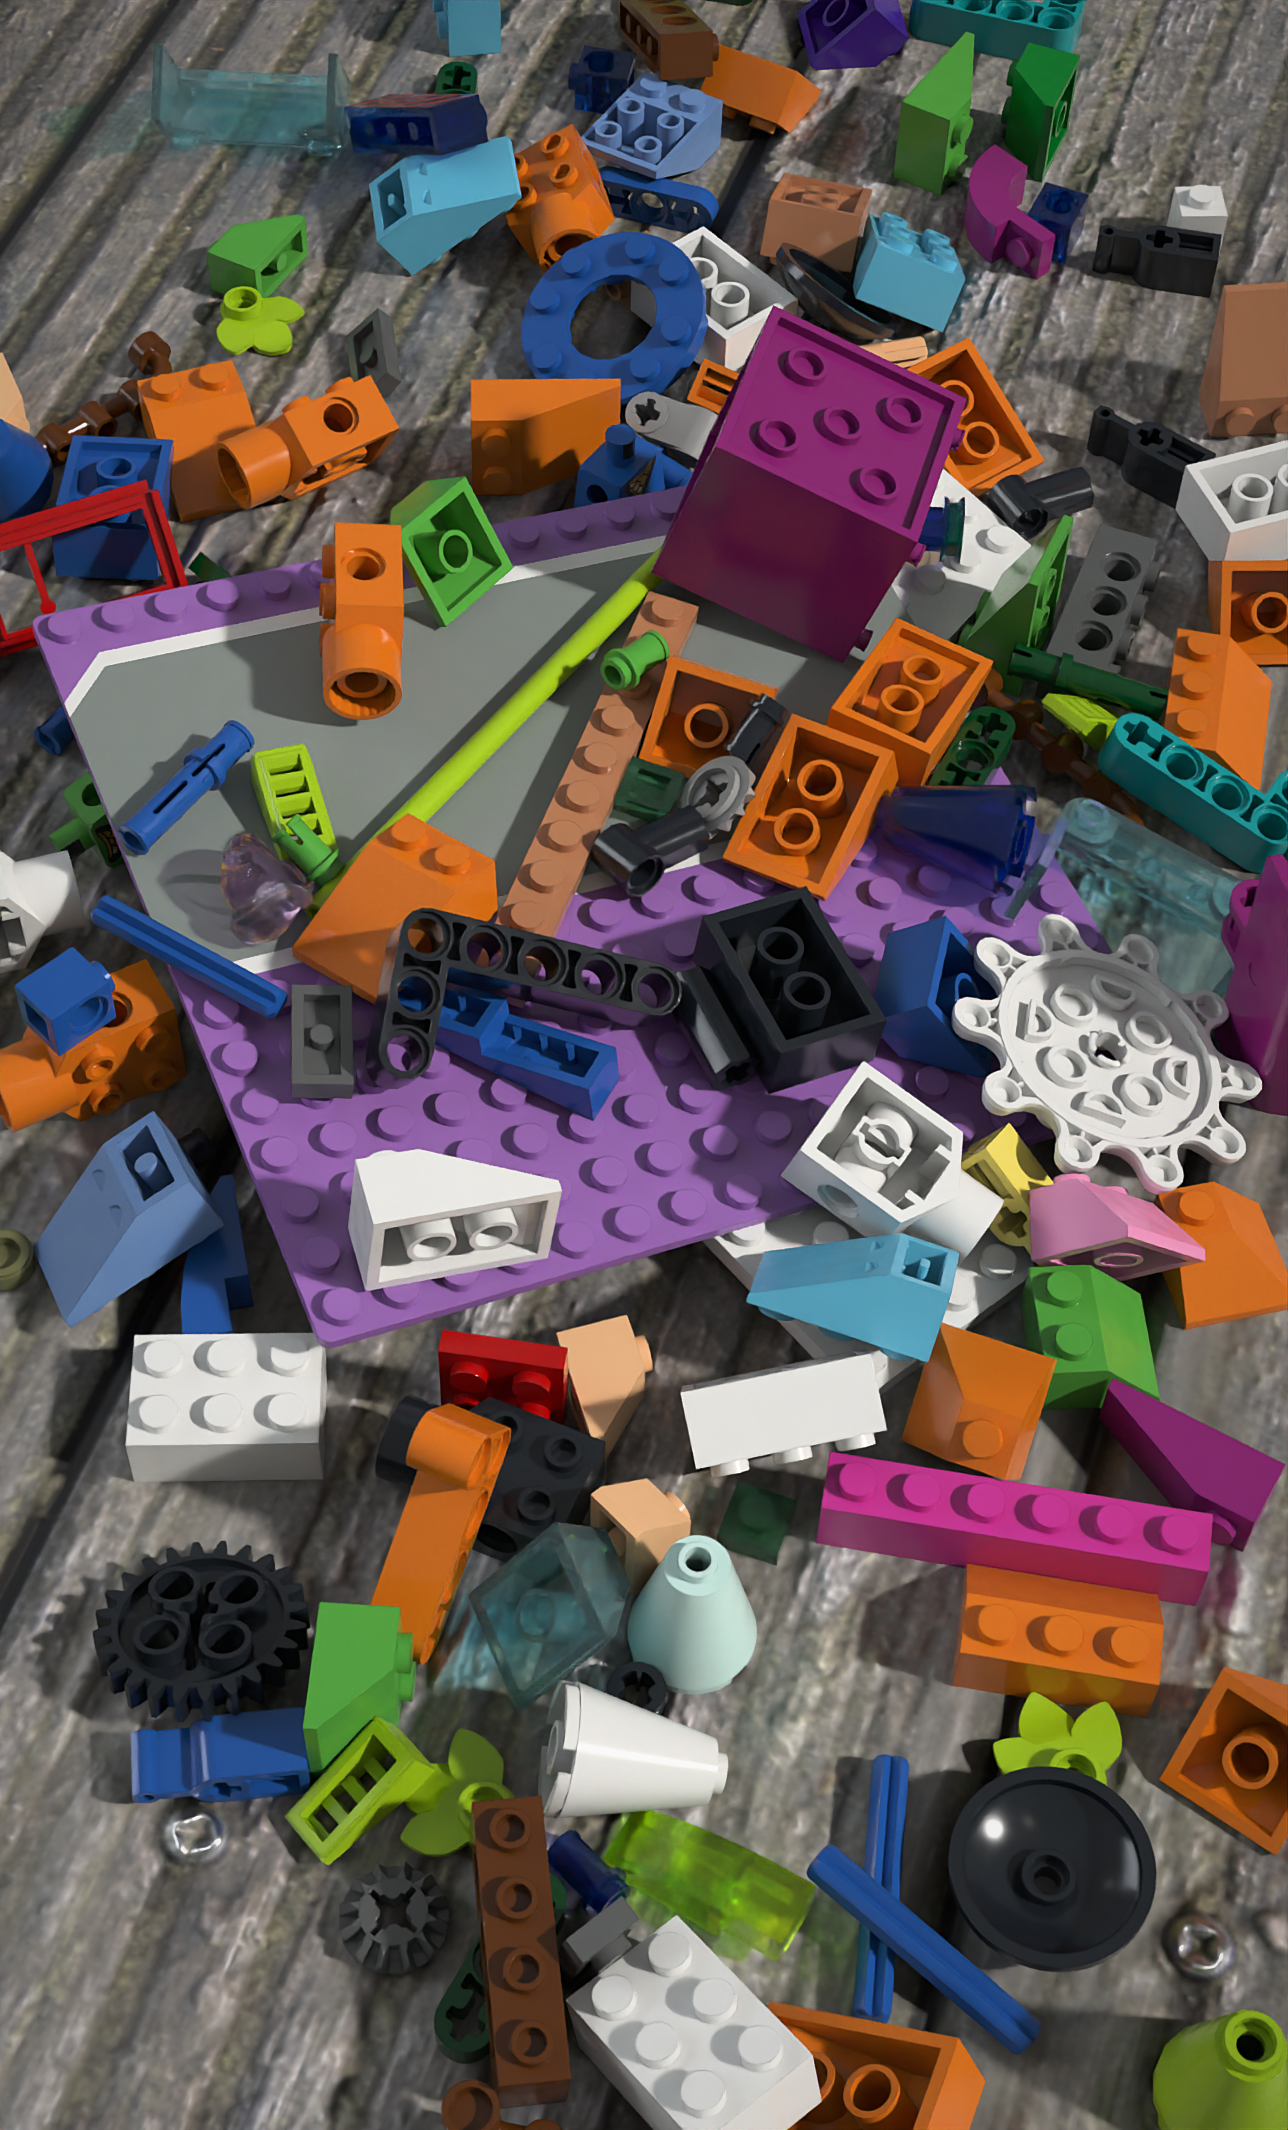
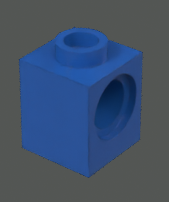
[14,946,116,1056]

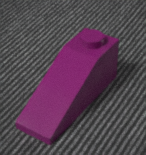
[1099,1378,1285,1552]

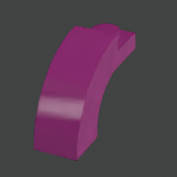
[964,144,1055,280]

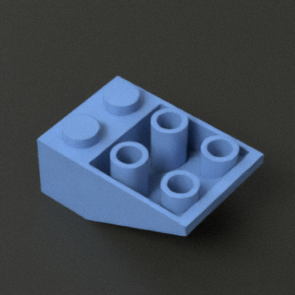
[581,72,723,179]
[33,1111,225,1328]

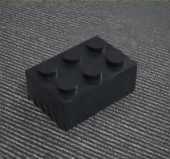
[692,886,887,1094]

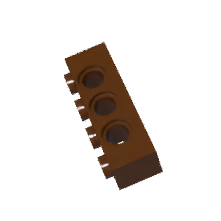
[618,0,719,81]
[469,1796,572,2109]

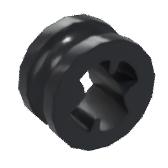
[607,1662,666,1716]

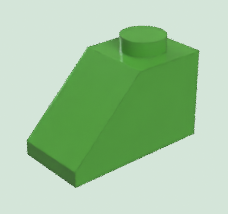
[206,214,308,298]

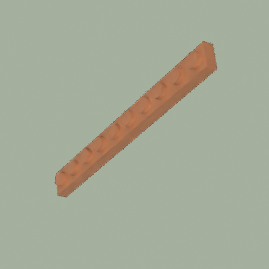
[475,591,699,1009]

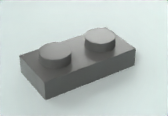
[346,308,401,398]
[291,984,354,1099]
[558,1896,639,1989]

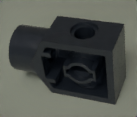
[375,1394,605,1582]

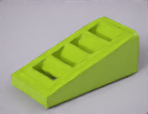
[1041,693,1121,753]
[250,744,338,867]
[284,1716,435,1865]

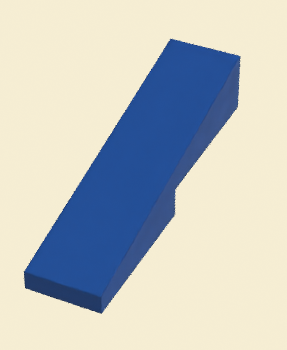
[374,982,620,1121]

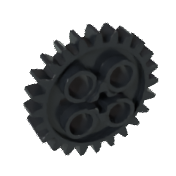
[93,1541,310,1723]

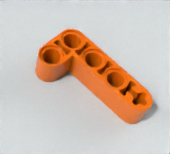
[370,1403,511,1665]

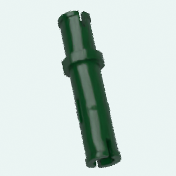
[1006,642,1169,721]

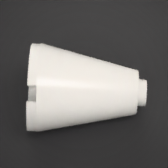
[538,1680,728,1818]

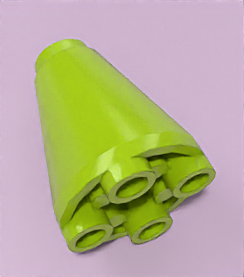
[1153,2009,1288,2130]

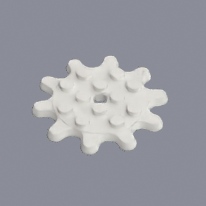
[951,914,1262,1195]

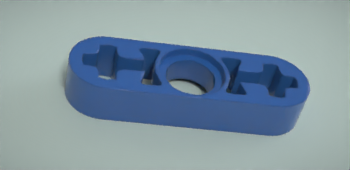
[599,166,719,234]

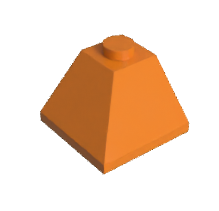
[1154,1181,1288,1330]
[901,1322,1057,1480]
[1159,1667,1288,1856]

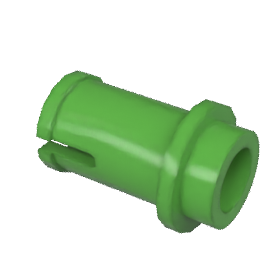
[600,630,670,690]
[271,813,345,889]

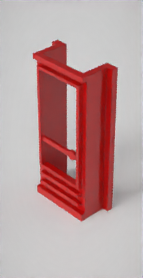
[0,480,189,657]

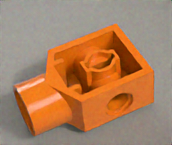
[505,124,615,274]
[215,375,399,510]
[319,522,404,720]
[0,959,187,1133]

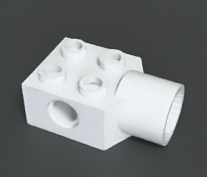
[0,850,86,974]
[781,1061,1004,1267]

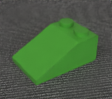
[894,31,974,196]
[958,515,1074,697]

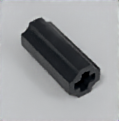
[671,965,761,1091]

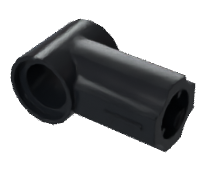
[987,466,1095,540]
[590,805,710,897]

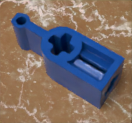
[131,1706,311,1804]

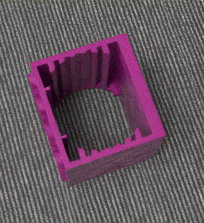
[651,305,967,663]

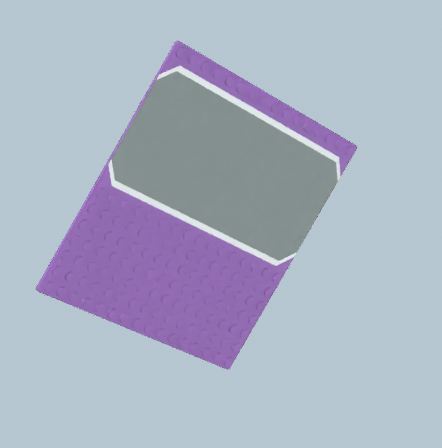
[33,485,1116,1349]

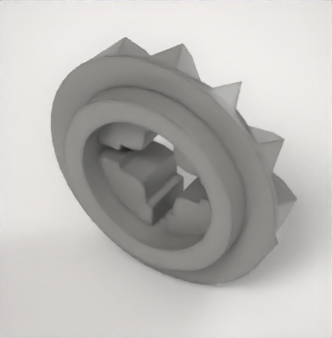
[677,756,756,839]

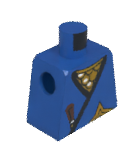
[574,424,665,508]

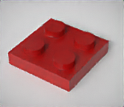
[438,1329,568,1426]

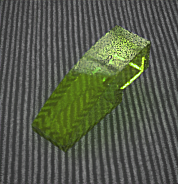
[601,1811,816,1963]

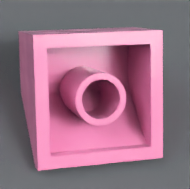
[1029,1173,1206,1282]

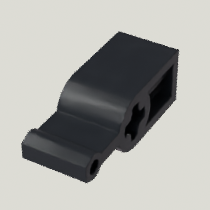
[1092,225,1222,298]
[1087,405,1216,509]

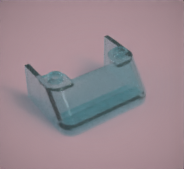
[151,44,351,156]
[1004,797,1243,998]

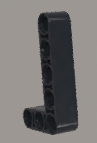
[366,908,682,1089]

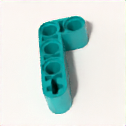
[908,0,1086,60]
[1097,713,1288,873]

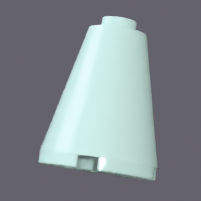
[627,1535,757,1695]

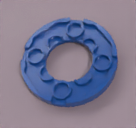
[521,232,708,405]

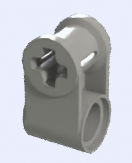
[625,391,718,468]

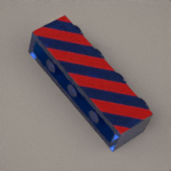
[344,94,489,156]

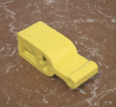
[961,1123,1053,1267]

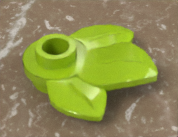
[216,286,305,356]
[992,1692,1122,1786]
[401,1728,515,1857]

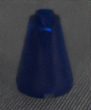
[876,784,1037,897]

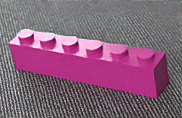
[816,1452,1213,1606]

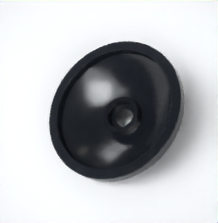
[948,1766,1157,1972]

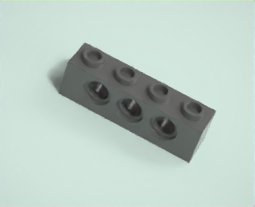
[1035,524,1162,699]

